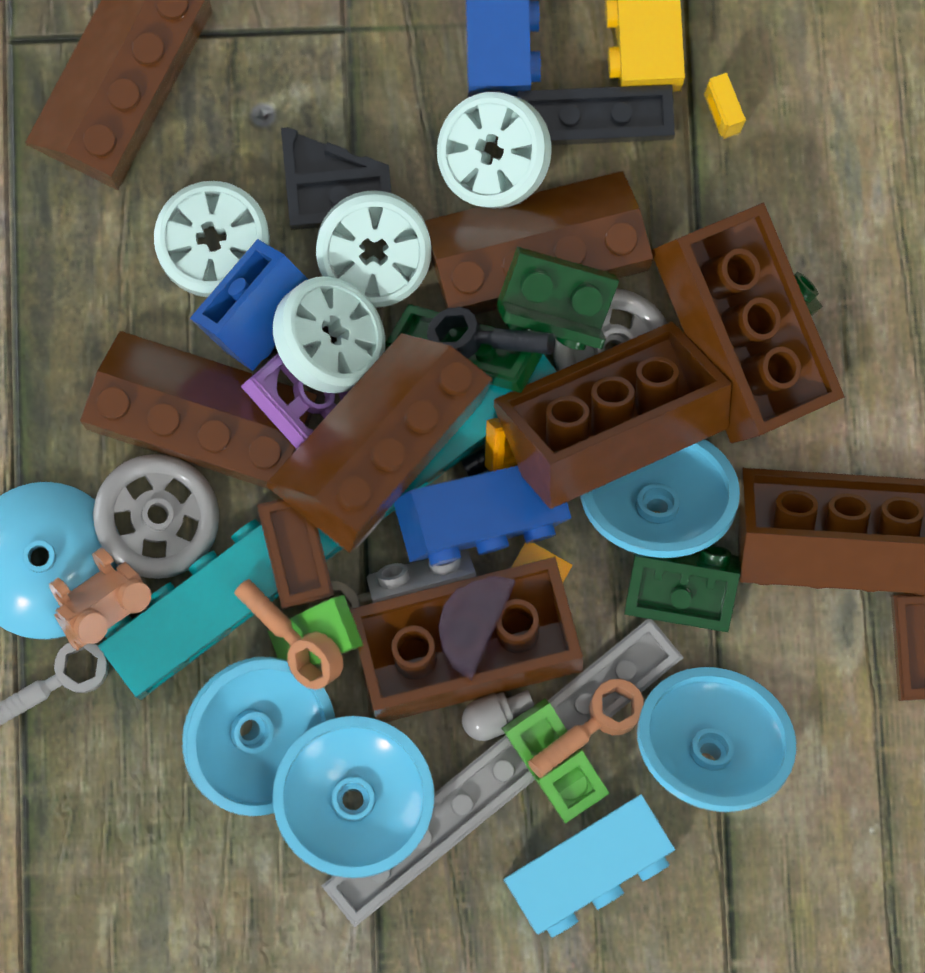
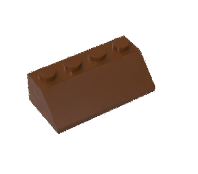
[25,0,213,190]
[424,171,653,315]
[651,202,845,444]
[494,321,732,509]
[80,331,318,489]
[266,333,492,553]
[738,468,925,595]
[350,557,583,722]

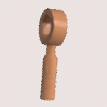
[234,579,343,690]
[528,679,644,778]

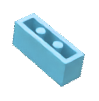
[503,795,675,938]

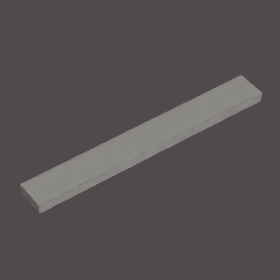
[321,619,684,927]

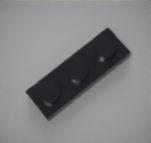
[516,84,675,145]

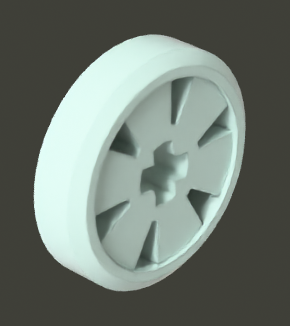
[437,92,551,208]
[154,181,270,297]
[316,191,432,308]
[273,276,385,393]

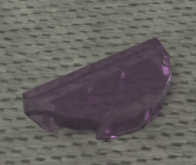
[439,576,515,680]

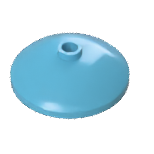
[581,439,740,558]
[0,482,120,640]
[182,657,335,816]
[637,667,796,812]
[273,716,434,878]

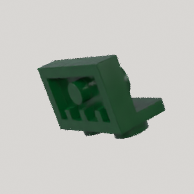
[496,246,619,350]
[624,545,740,632]

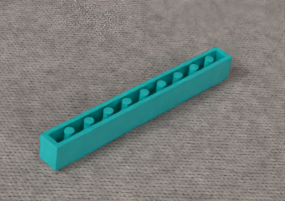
[98,354,557,700]

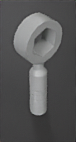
[0,642,109,726]

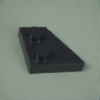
[281,127,392,230]

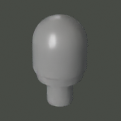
[462,690,534,741]

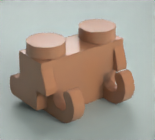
[49,548,152,651]

